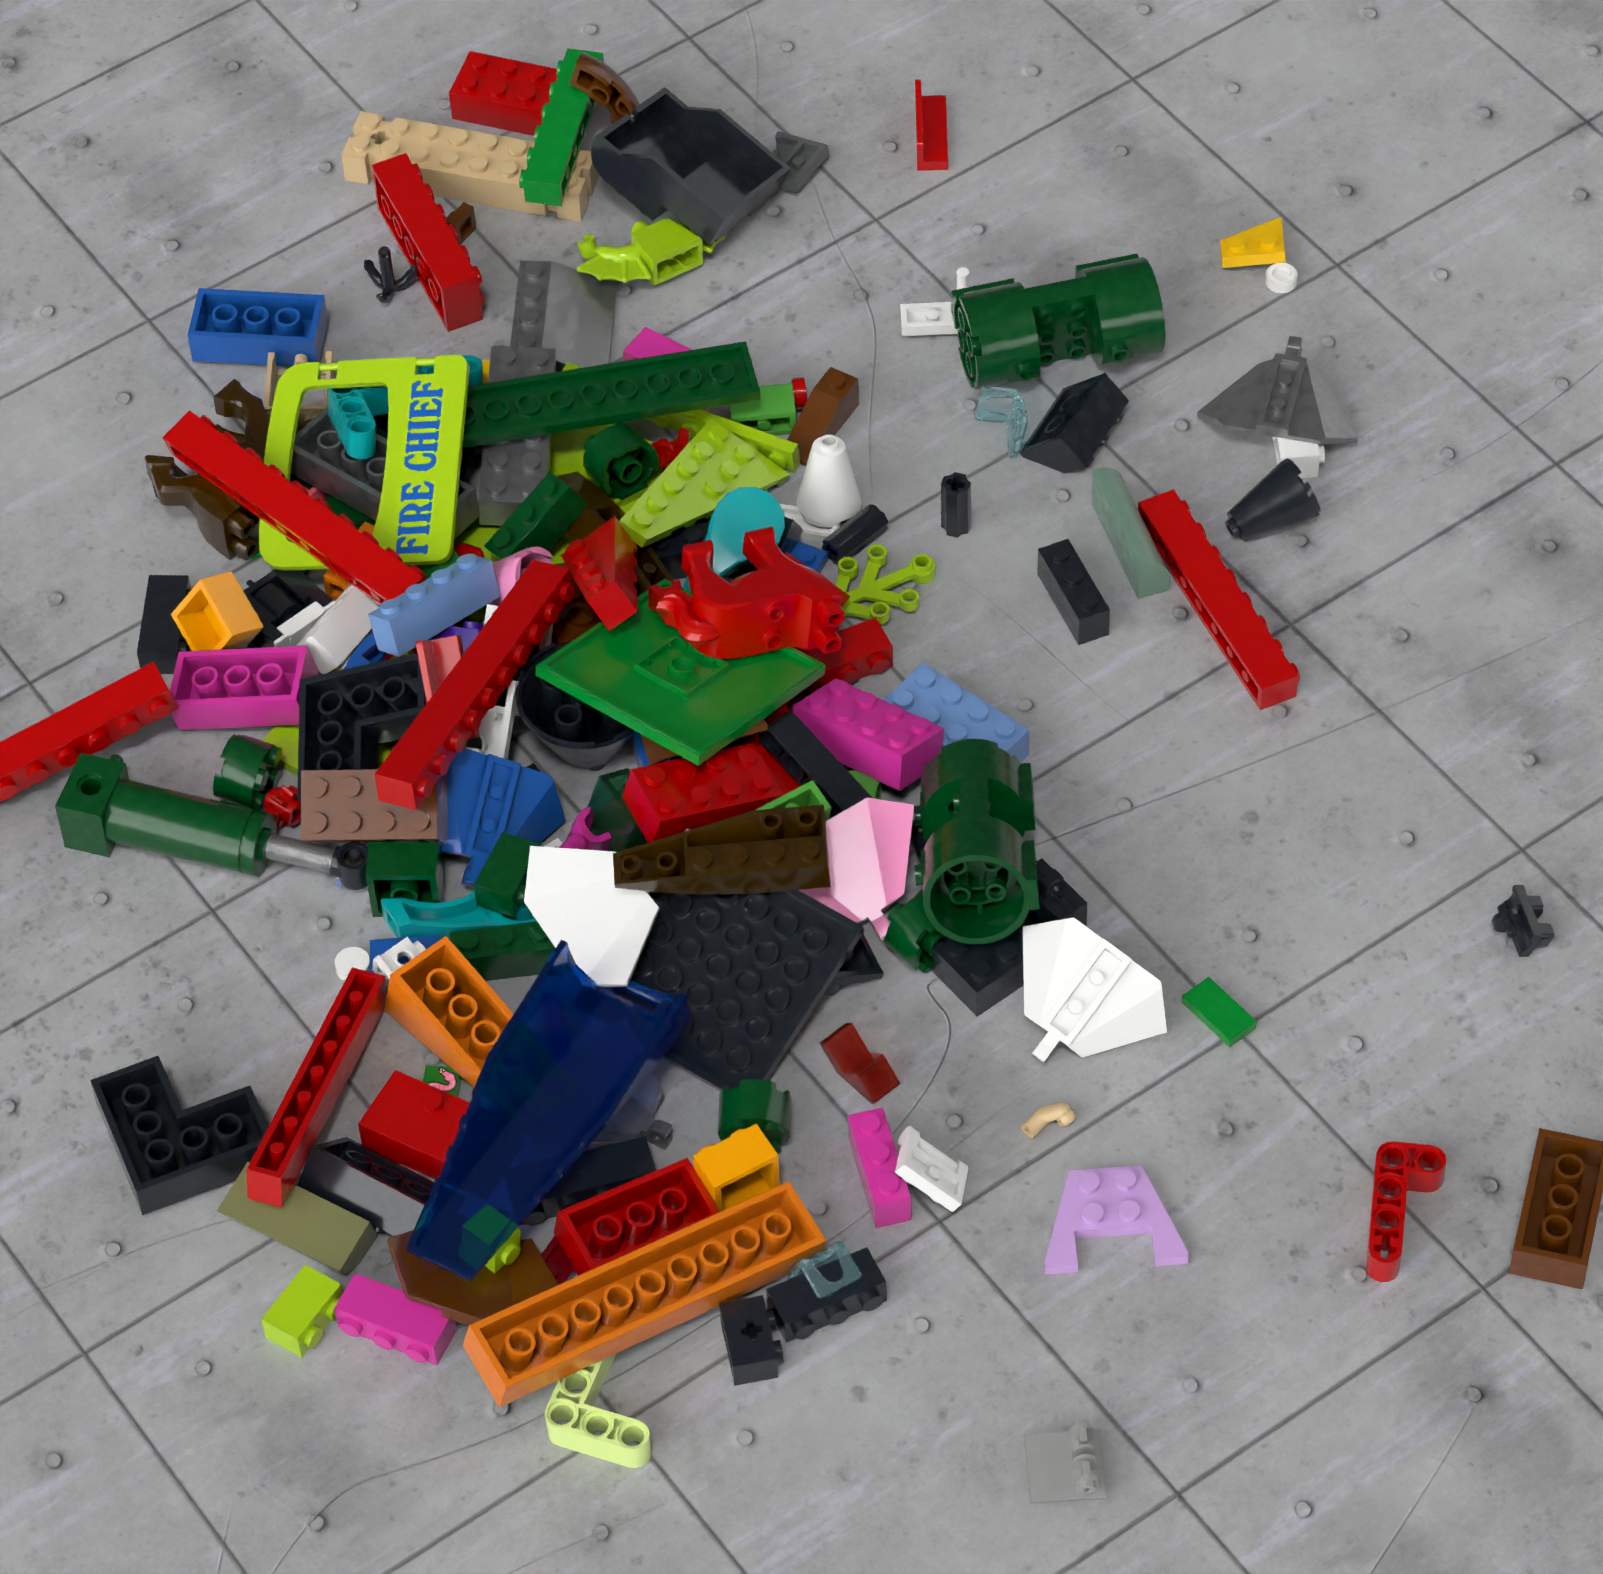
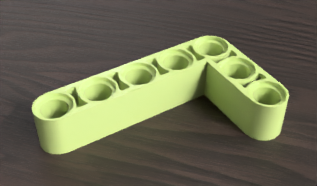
[545,1354,652,1468]

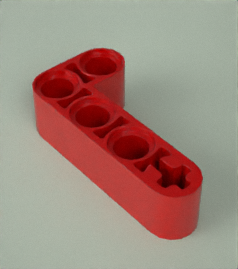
[1366,1141,1447,1282]

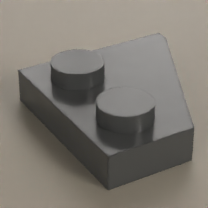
[773,131,829,193]

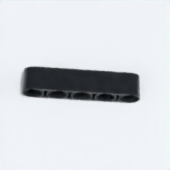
[759,712,873,819]

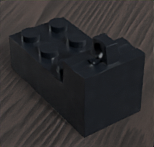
[932,858,1087,1017]

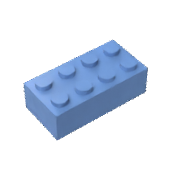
[884,662,1029,763]

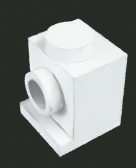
[372,937,426,989]

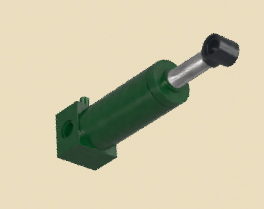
[55,753,368,890]

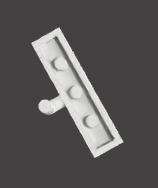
[900,267,969,336]

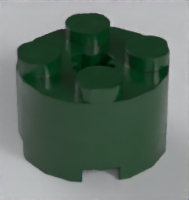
[583,422,659,500]
[213,734,282,811]
[884,889,947,973]
[718,1079,791,1154]

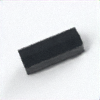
[941,472,971,538]
[821,504,888,565]

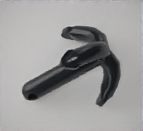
[364,246,418,303]

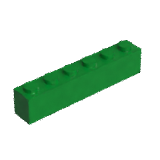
[519,48,604,207]

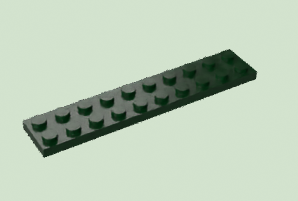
[462,341,760,448]

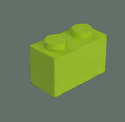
[261,1264,343,1358]

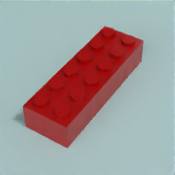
[371,153,485,332]

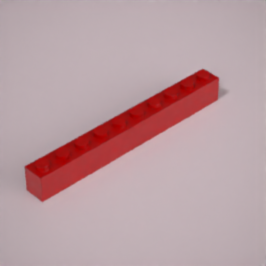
[162,410,427,605]
[374,560,574,810]

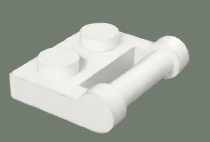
[895,1126,968,1212]

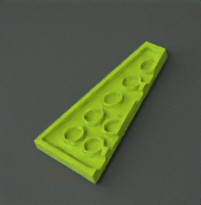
[619,418,791,548]

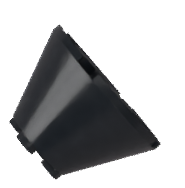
[515,637,636,771]

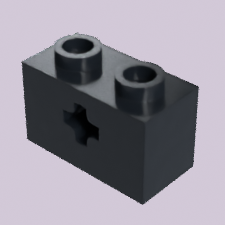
[719,1295,784,1386]

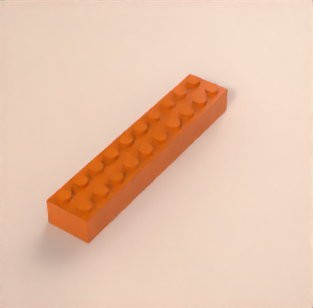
[463,1181,827,1407]

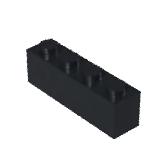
[504,1136,656,1226]

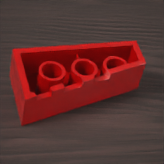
[560,516,637,631]

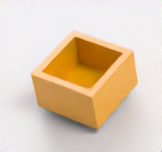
[171,571,264,651]
[693,1123,780,1212]

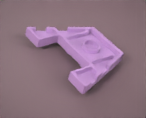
[1044,1165,1189,1275]

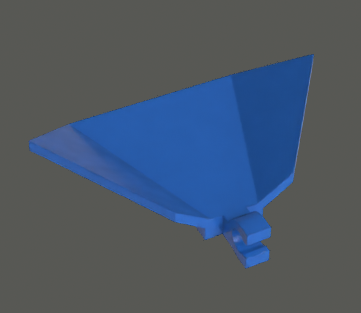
[435,748,566,888]

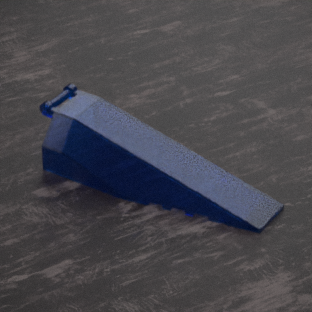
[406,940,691,1281]

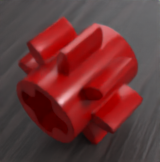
[264,785,301,828]

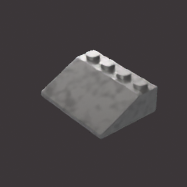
[510,261,617,372]

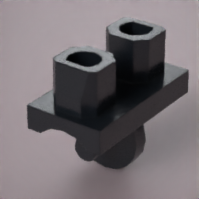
[1492,885,1555,957]

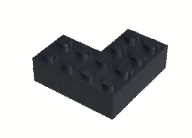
[297,653,427,803]
[90,1055,268,1215]

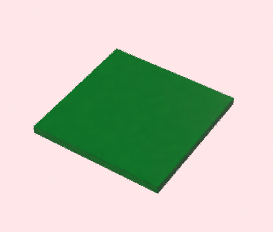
[535,579,826,766]

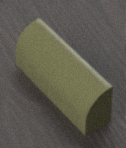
[217,1162,377,1274]

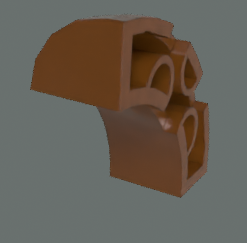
[569,51,640,124]

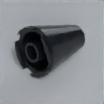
[1225,458,1321,541]

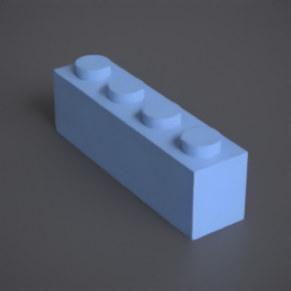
[368,554,501,657]

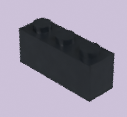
[1037,539,1110,645]
[137,575,192,674]
[766,1247,887,1343]

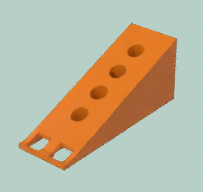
[384,936,580,1132]

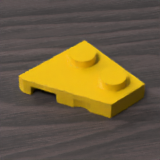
[1220,218,1286,268]

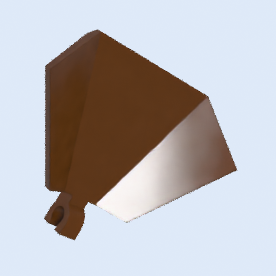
[387,1210,559,1326]

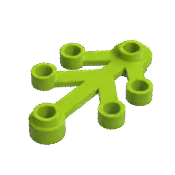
[835,544,936,624]

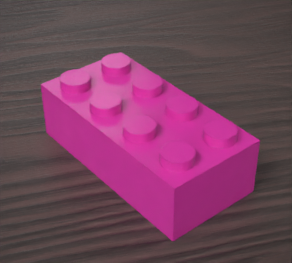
[170,646,319,730]
[793,679,944,791]

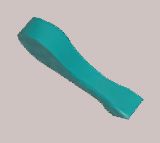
[683,487,785,592]
[380,892,537,940]

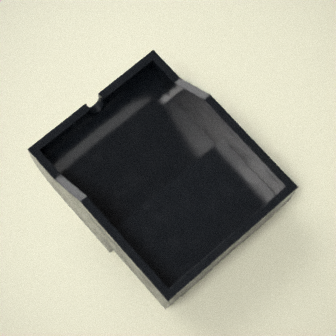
[591,87,791,244]

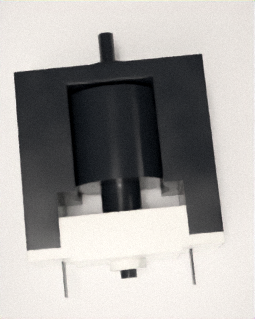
[243,569,335,648]

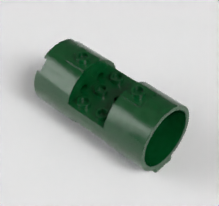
[951,253,1166,390]
[914,739,1039,944]

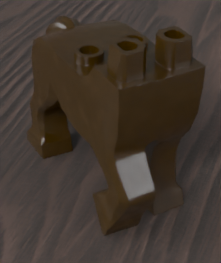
[145,379,300,560]

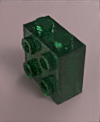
[587,768,648,852]

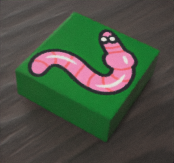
[423,1065,462,1097]

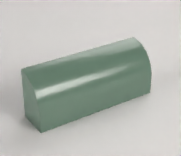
[1092,467,1170,599]

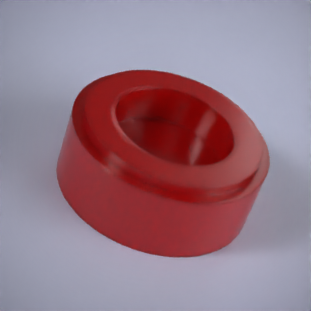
[791,377,807,410]

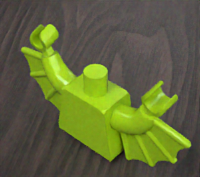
[577,219,726,286]

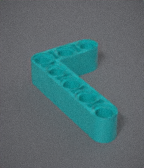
[328,355,483,460]

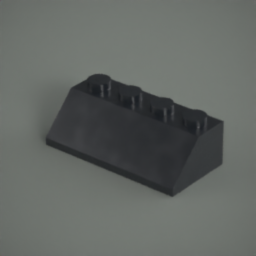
[297,1137,466,1236]

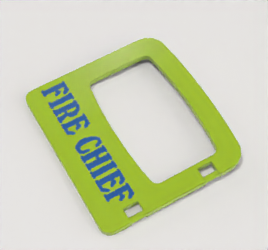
[259,355,470,571]

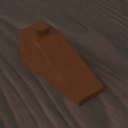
[787,367,859,466]

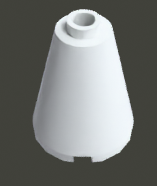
[796,435,862,528]

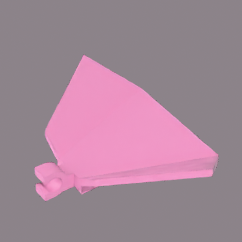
[799,798,914,941]

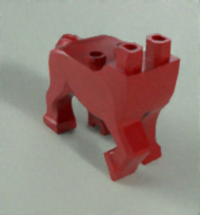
[648,526,845,659]

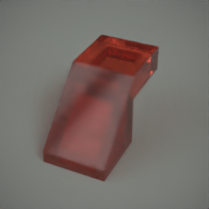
[819,1023,901,1104]

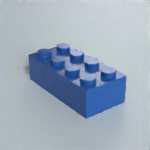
[187,288,328,367]

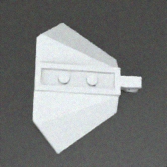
[524,846,659,987]
[1023,918,1167,1062]

